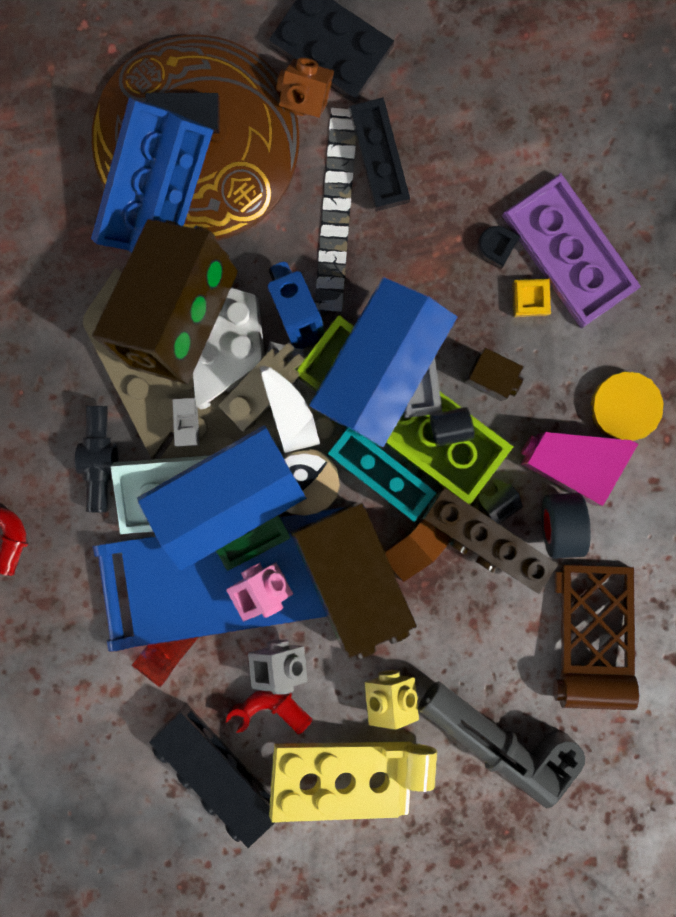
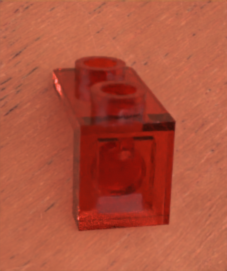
[132,637,199,687]

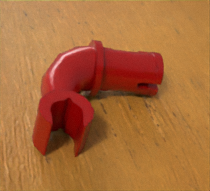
[0,507,29,576]
[226,690,313,735]

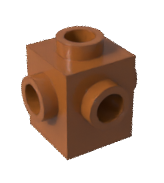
[276,58,334,118]

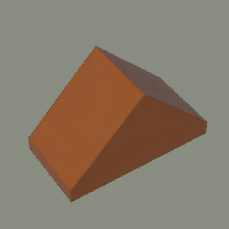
[385,518,451,582]

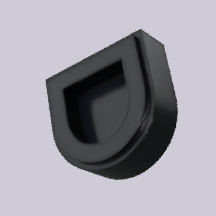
[477,226,520,269]

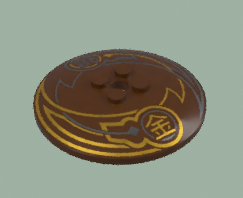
[91,35,300,241]

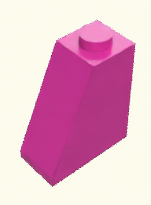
[521,432,638,506]

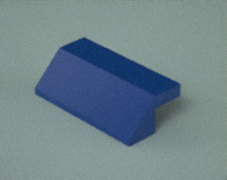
[91,97,213,252]
[309,277,458,447]
[137,425,307,571]

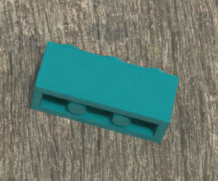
[328,428,436,521]

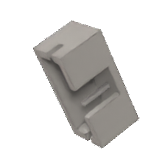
[172,398,200,447]

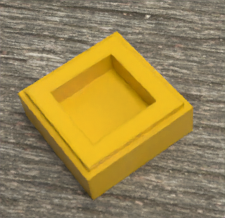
[512,279,551,317]

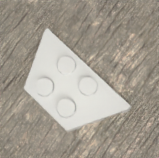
[193,288,265,410]

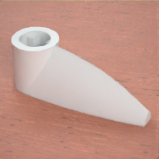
[260,366,320,453]

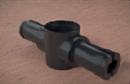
[75,406,118,513]

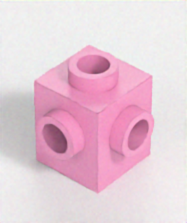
[226,562,293,621]

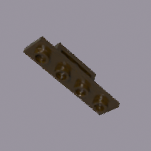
[423,487,558,594]

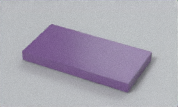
[502,173,641,328]

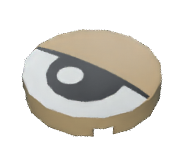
[282,449,340,515]

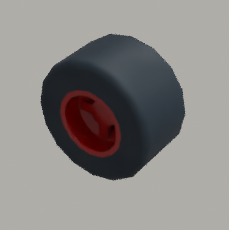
[542,493,591,559]

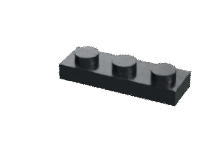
[349,97,410,212]

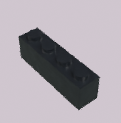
[149,704,276,848]

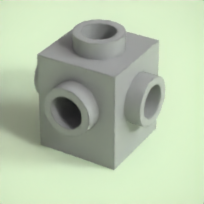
[248,639,307,694]

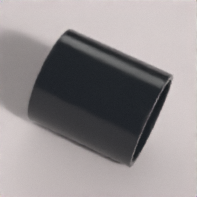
[430,407,474,447]

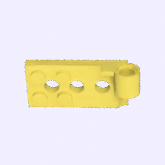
[269,742,437,822]

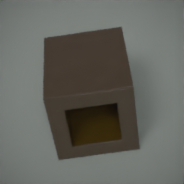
[464,347,524,401]

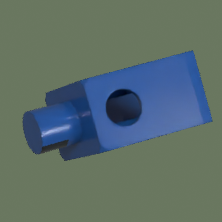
[267,262,325,350]

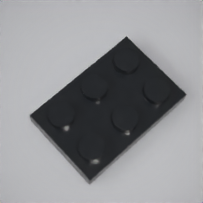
[269,0,394,104]

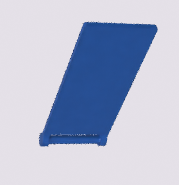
[93,507,345,652]

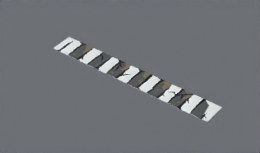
[315,108,356,312]

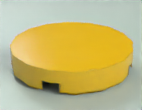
[591,372,664,441]

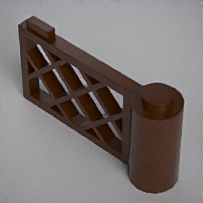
[553,565,639,710]

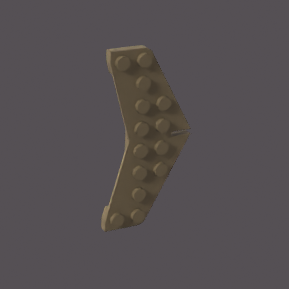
[83,268,346,459]

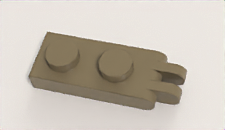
[219,343,305,431]

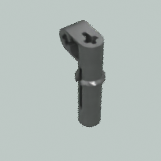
[418,681,585,809]

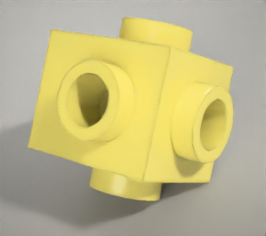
[365,670,419,730]

